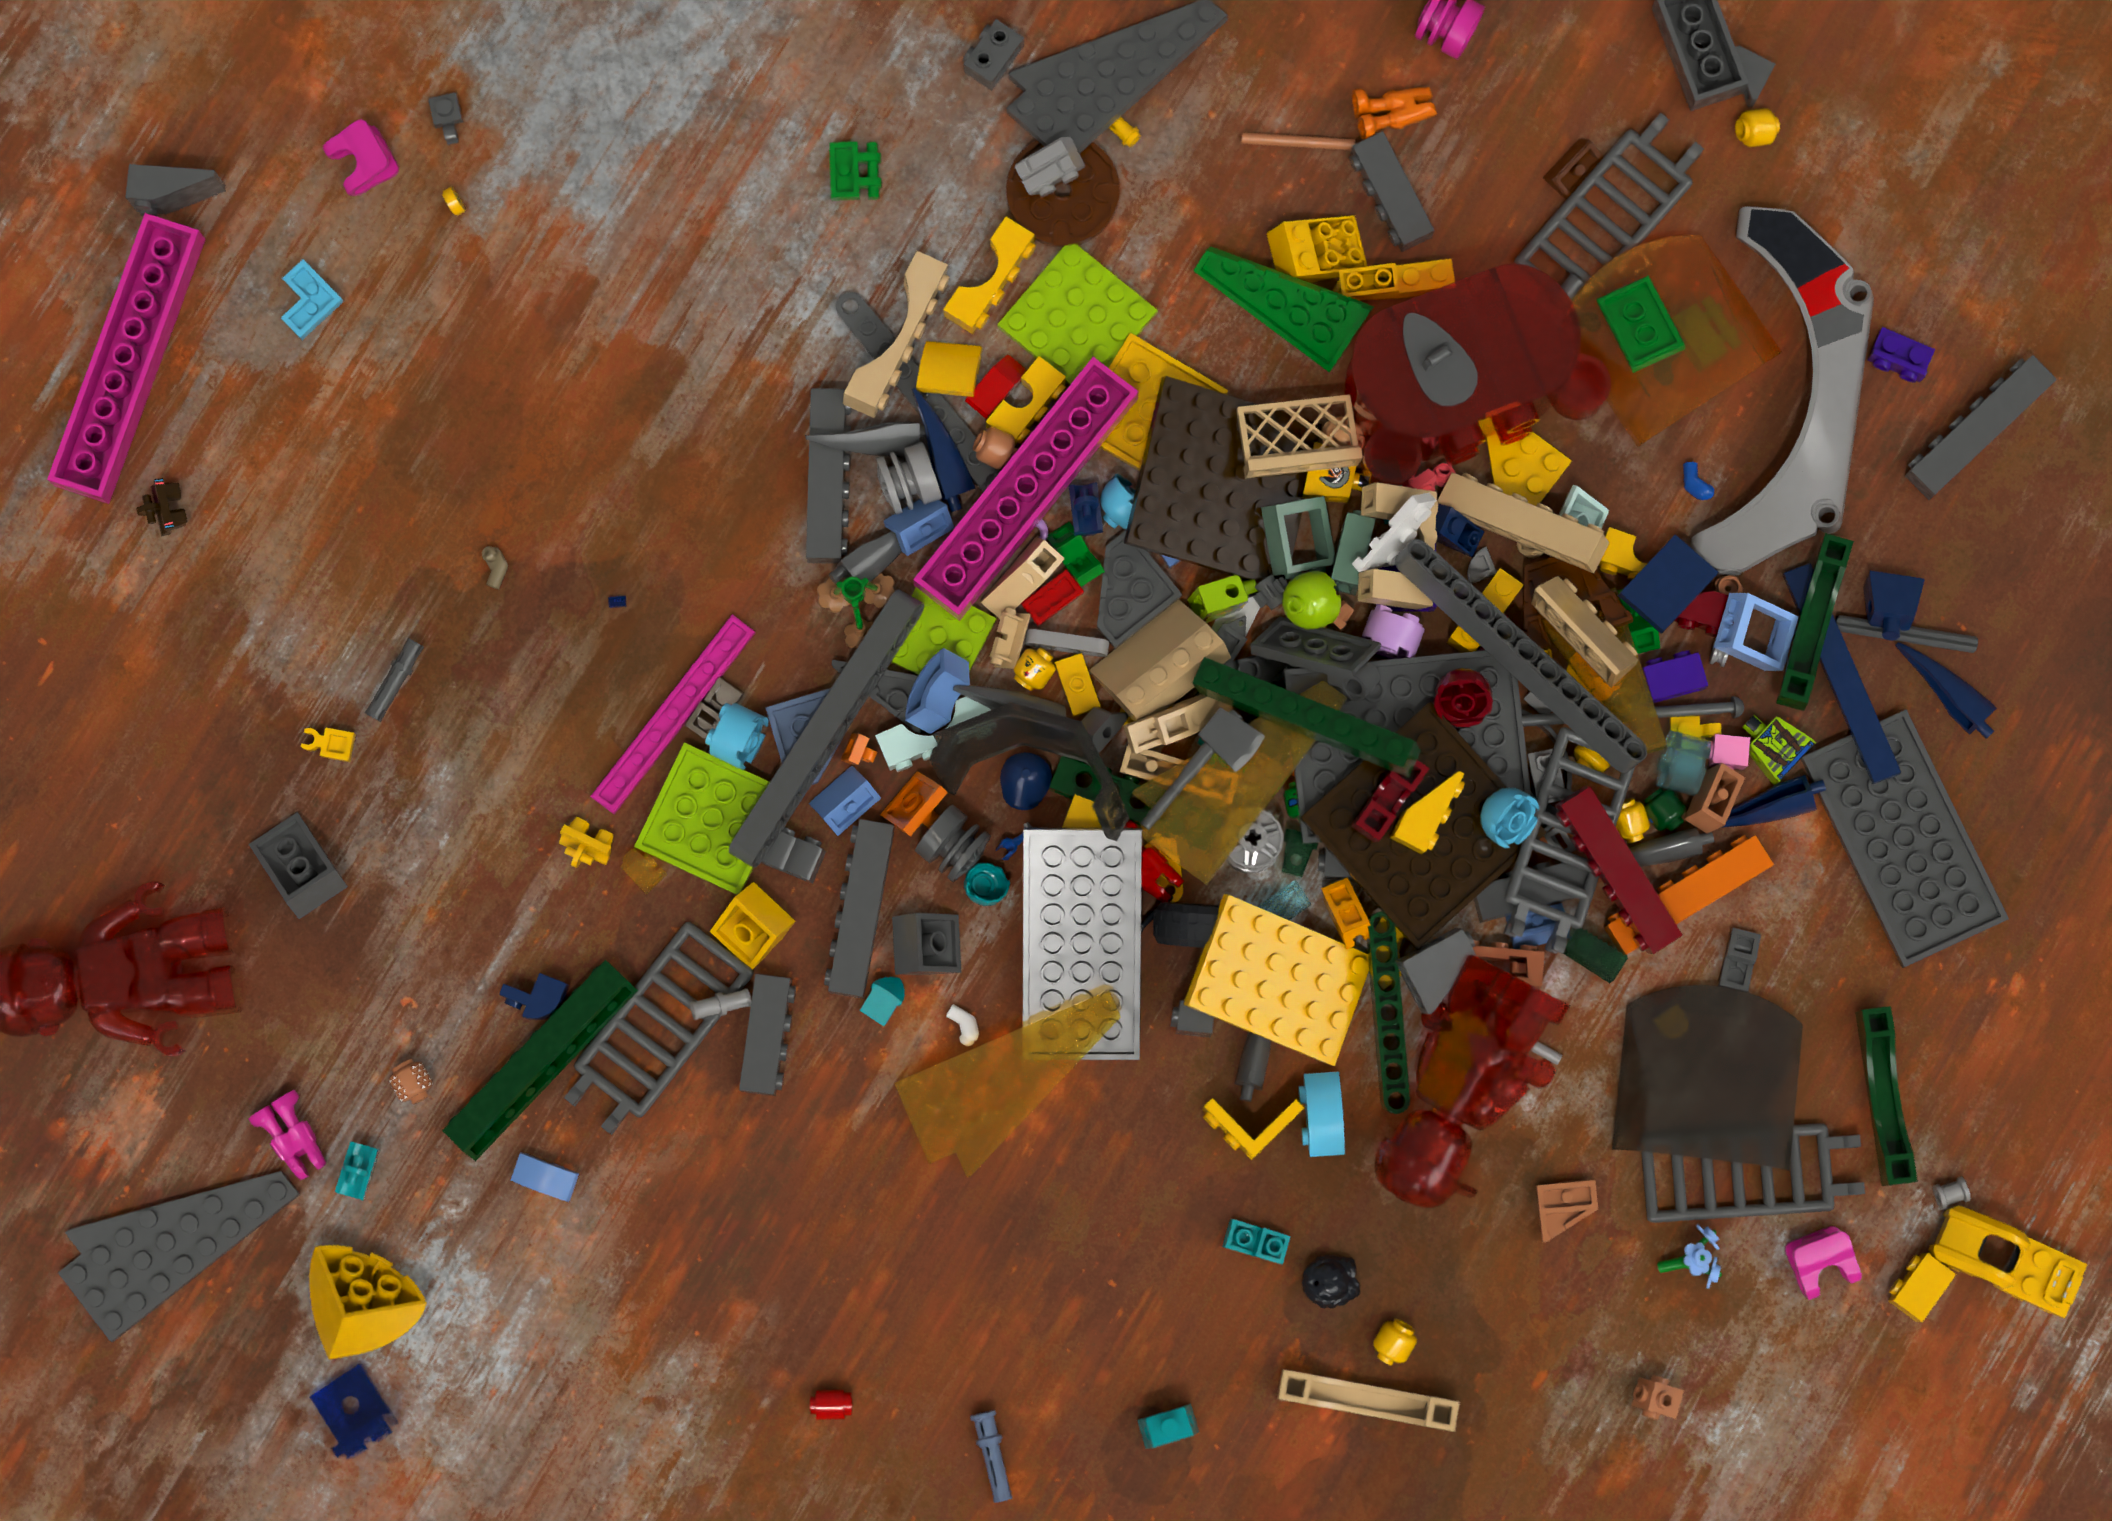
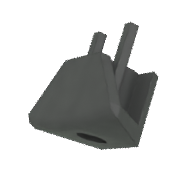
[1073,707,1129,764]

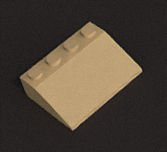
[1531,576,1638,688]
[1089,599,1231,721]

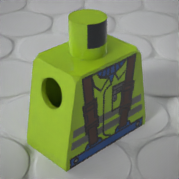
[1743,715,1816,786]

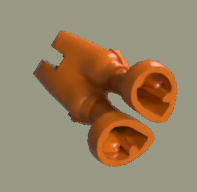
[1352,87,1437,140]

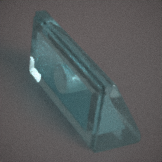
[1257,880,1312,921]

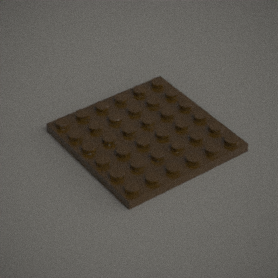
[1123,376,1322,583]
[1300,702,1547,949]

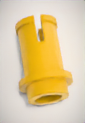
[1109,117,1141,148]

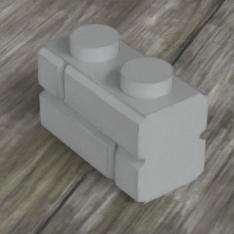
[1015,137,1085,197]

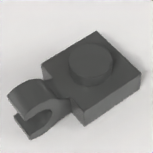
[428,92,463,145]

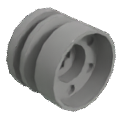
[876,442,942,515]
[1221,808,1283,874]

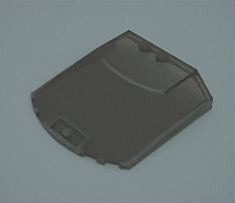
[1611,985,1803,1171]

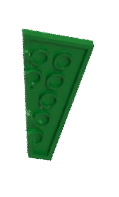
[1193,246,1375,373]

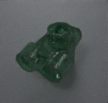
[1282,829,1318,878]

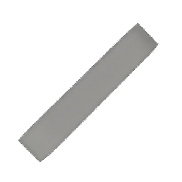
[1025,629,1110,657]

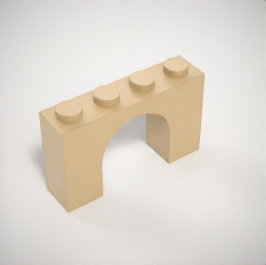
[1358,483,1438,610]

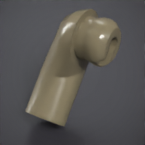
[482,546,508,590]

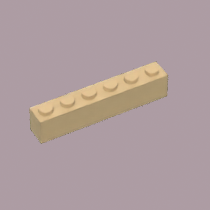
[1437,472,1609,573]

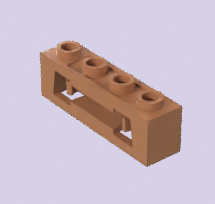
[1427,937,1545,989]

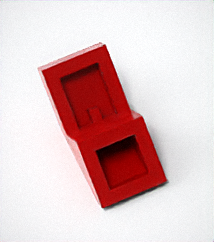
[965,354,1027,419]

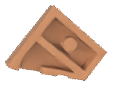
[1535,1180,1598,1242]

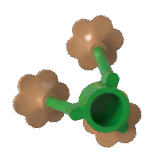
[817,573,896,648]

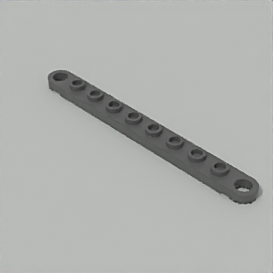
[836,292,1002,492]

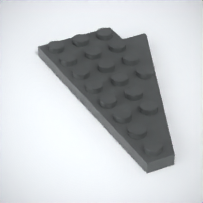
[1006,0,1228,154]
[58,1171,301,1342]

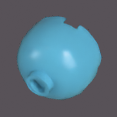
[1100,474,1136,530]
[1480,788,1539,848]

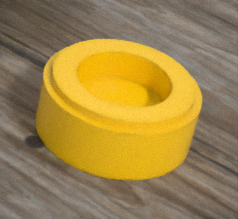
[442,186,466,216]

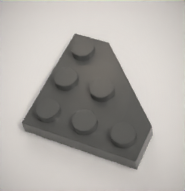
[1097,530,1183,649]

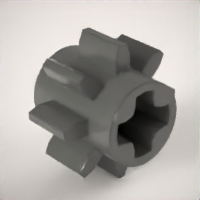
[1253,575,1288,610]

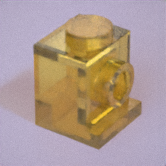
[620,848,667,895]

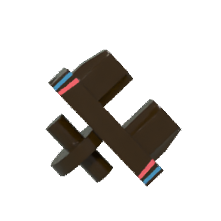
[136,478,187,536]

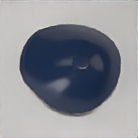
[1000,752,1052,810]

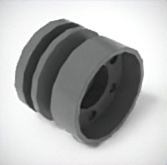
[915,804,991,883]

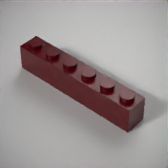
[1555,786,1683,954]

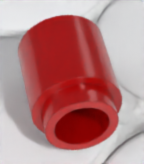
[810,1389,852,1420]

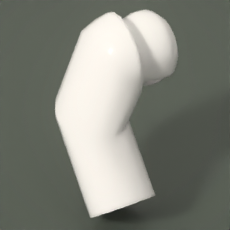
[946,1004,979,1046]

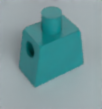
[1137,1404,1199,1449]

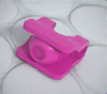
[323,119,399,196]
[1785,1226,1862,1300]

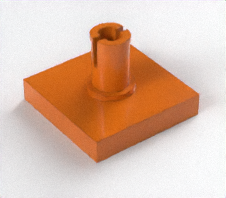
[880,771,948,837]

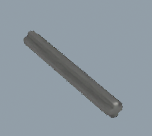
[1835,615,1978,653]

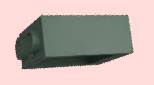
[1261,496,1336,580]
[1330,510,1375,596]

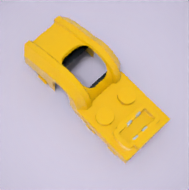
[1928,1205,2088,1318]

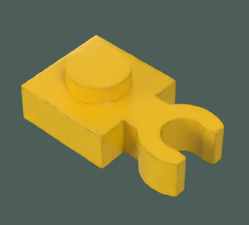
[301,728,356,762]

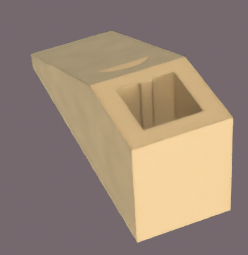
[980,537,1065,620]

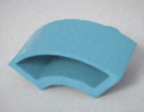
[1298,1072,1345,1157]

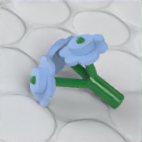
[1658,1224,1722,1289]

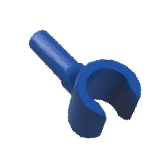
[995,832,1024,861]

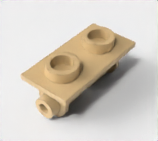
[989,608,1031,669]

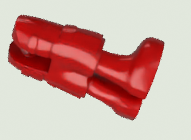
[1122,820,1184,902]

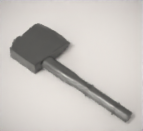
[1140,707,1265,831]

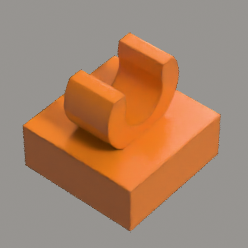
[841,734,877,765]

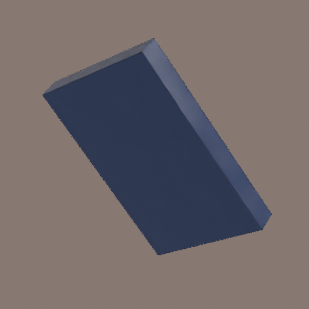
[1618,534,1719,634]

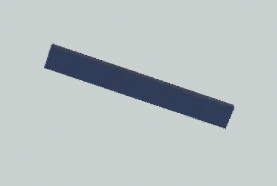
[1783,563,1901,784]

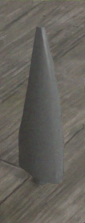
[805,421,926,457]
[829,531,902,583]
[953,685,1075,741]
[1629,827,1714,867]
[1234,1032,1272,1102]

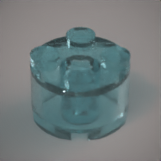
[1656,730,1711,796]

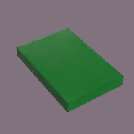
[1596,275,1686,373]

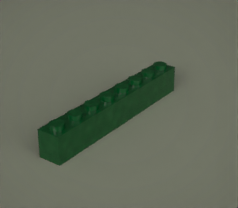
[1192,657,1421,777]
[442,959,638,1162]

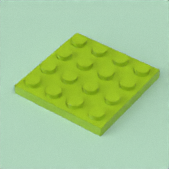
[997,244,1158,386]
[634,742,770,895]

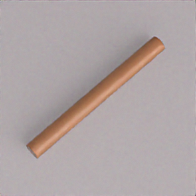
[1241,132,1355,150]

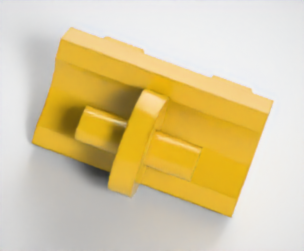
[559,817,613,868]

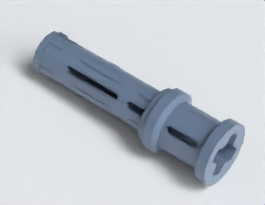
[970,1410,1013,1503]

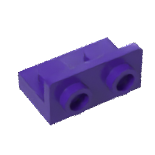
[1868,327,1935,383]

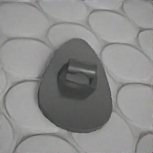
[1403,313,1478,406]

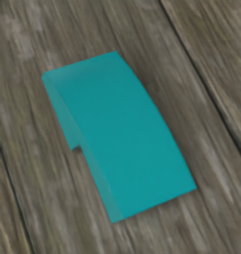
[1222,1219,1291,1265]

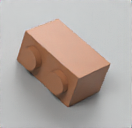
[1684,763,1745,834]

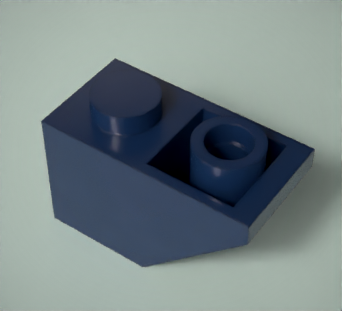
[1436,504,1484,557]

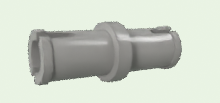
[690,989,752,1020]

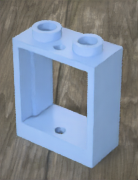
[1714,593,1799,671]

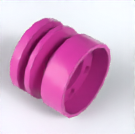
[1415,0,1485,60]

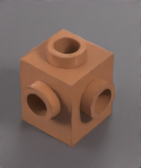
[1631,1375,1684,1420]

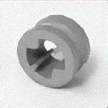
[1709,639,1728,667]

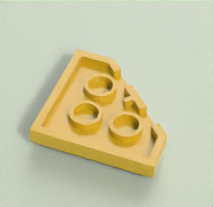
[1485,410,1572,506]

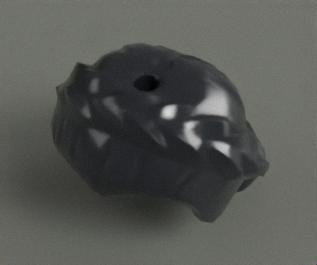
[1302,1254,1360,1309]

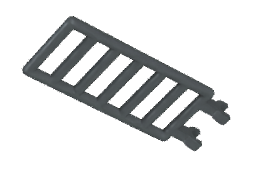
[1515,113,1704,314]
[1503,727,1635,954]
[564,922,754,1135]
[1640,1123,1865,1223]

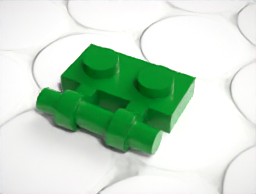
[829,142,882,201]

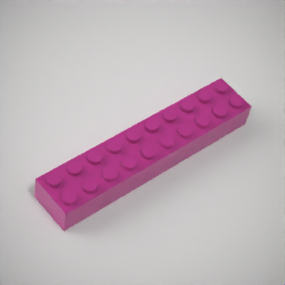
[47,213,206,504]
[913,357,1139,621]

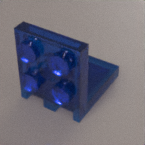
[310,1364,399,1459]

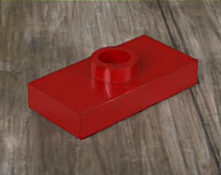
[1021,569,1084,627]

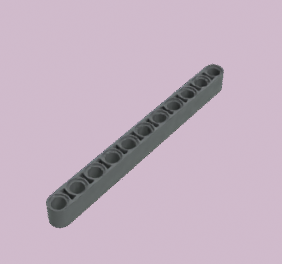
[1395,539,1647,773]
[729,589,924,868]

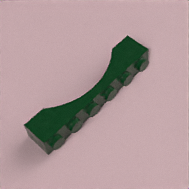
[1776,533,1854,711]
[1855,1006,1918,1187]

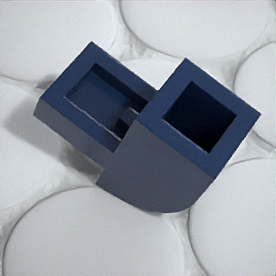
[499,973,570,1021]

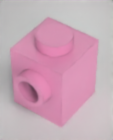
[1705,734,1750,770]

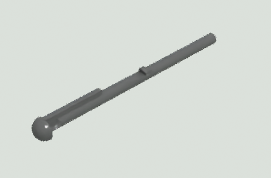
[1522,696,1744,727]

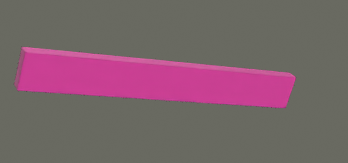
[590,615,755,815]

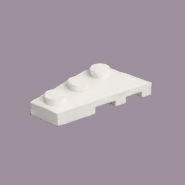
[1352,493,1437,572]

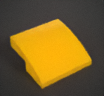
[916,341,983,397]

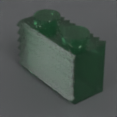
[1563,927,1628,983]

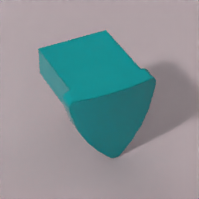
[860,977,905,1026]

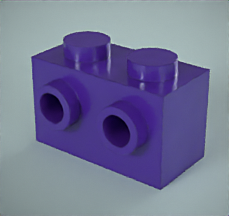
[1639,650,1708,704]

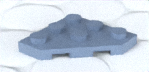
[765,688,848,785]

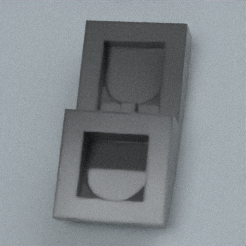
[1717,928,1761,995]

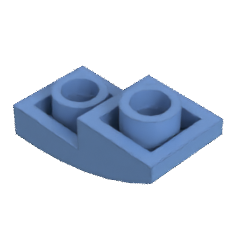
[511,1153,579,1202]

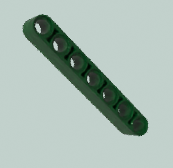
[1366,912,1410,1114]

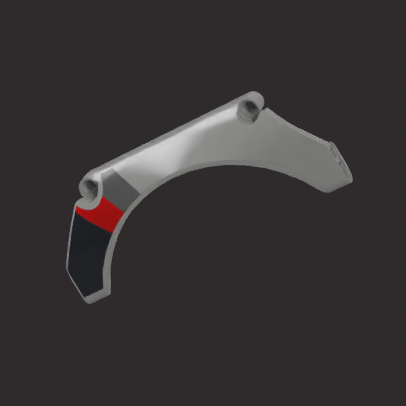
[1690,207,1874,575]

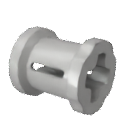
[1933,1176,1971,1210]

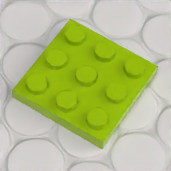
[891,588,997,676]

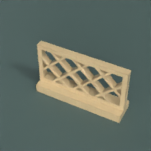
[1236,394,1363,479]

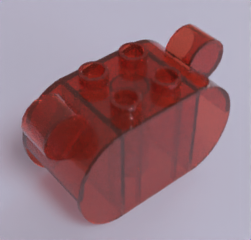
[1345,264,1612,487]

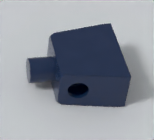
[1863,571,1924,640]

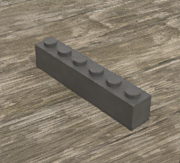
[1905,355,2057,500]
[806,388,852,564]
[824,819,895,999]

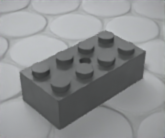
[1652,0,1749,111]

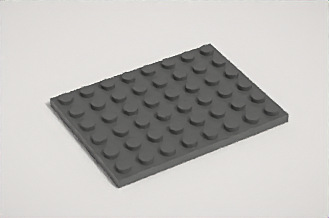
[1283,650,1531,844]

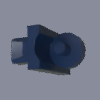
[1069,482,1103,537]

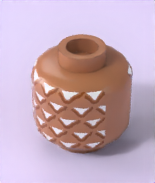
[389,1059,433,1105]

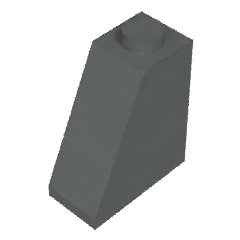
[1395,928,1476,1014]

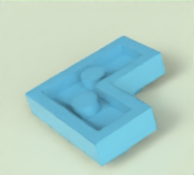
[281,259,344,340]

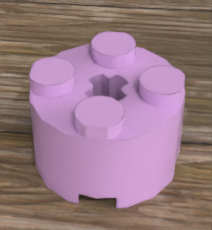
[1361,604,1425,660]

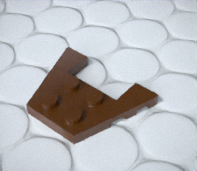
[1524,557,1633,651]

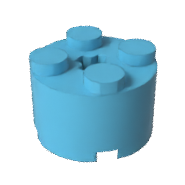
[705,703,768,770]

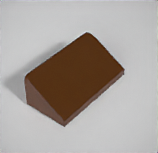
[1543,138,1604,200]

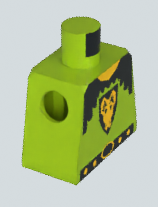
[1187,575,1259,623]

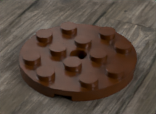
[1006,140,1120,247]

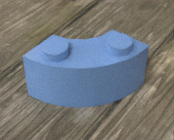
[905,648,970,734]

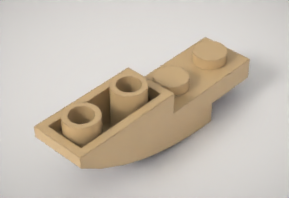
[1123,694,1233,754]

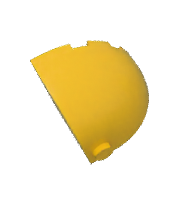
[309,1245,427,1360]

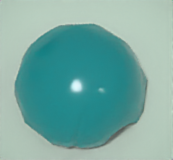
[964,862,1010,906]

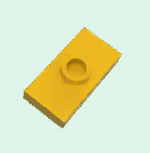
[1055,653,1101,717]

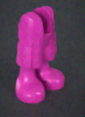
[248,1090,326,1180]

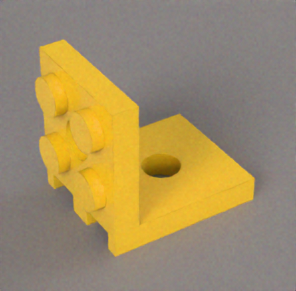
[1202,1098,1304,1160]

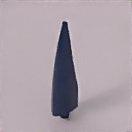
[912,388,976,512]
[1895,642,1997,739]
[1720,775,1826,828]

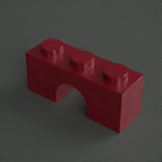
[1351,760,1430,843]

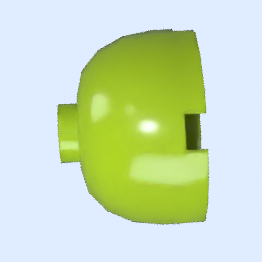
[1282,570,1341,630]

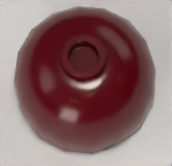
[1434,668,1493,727]

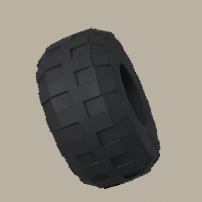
[1153,902,1220,948]

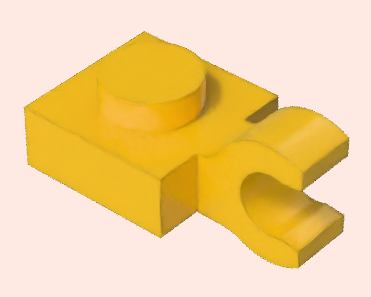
[1669,716,1722,747]

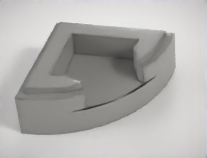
[1467,547,1497,584]

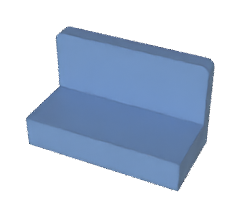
[883,499,954,556]
[809,766,881,836]

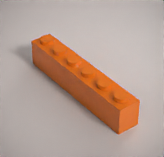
[1604,835,1774,957]

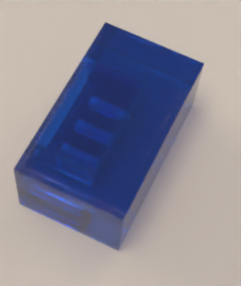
[608,596,627,608]

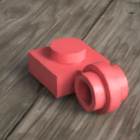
[1407,463,1455,491]

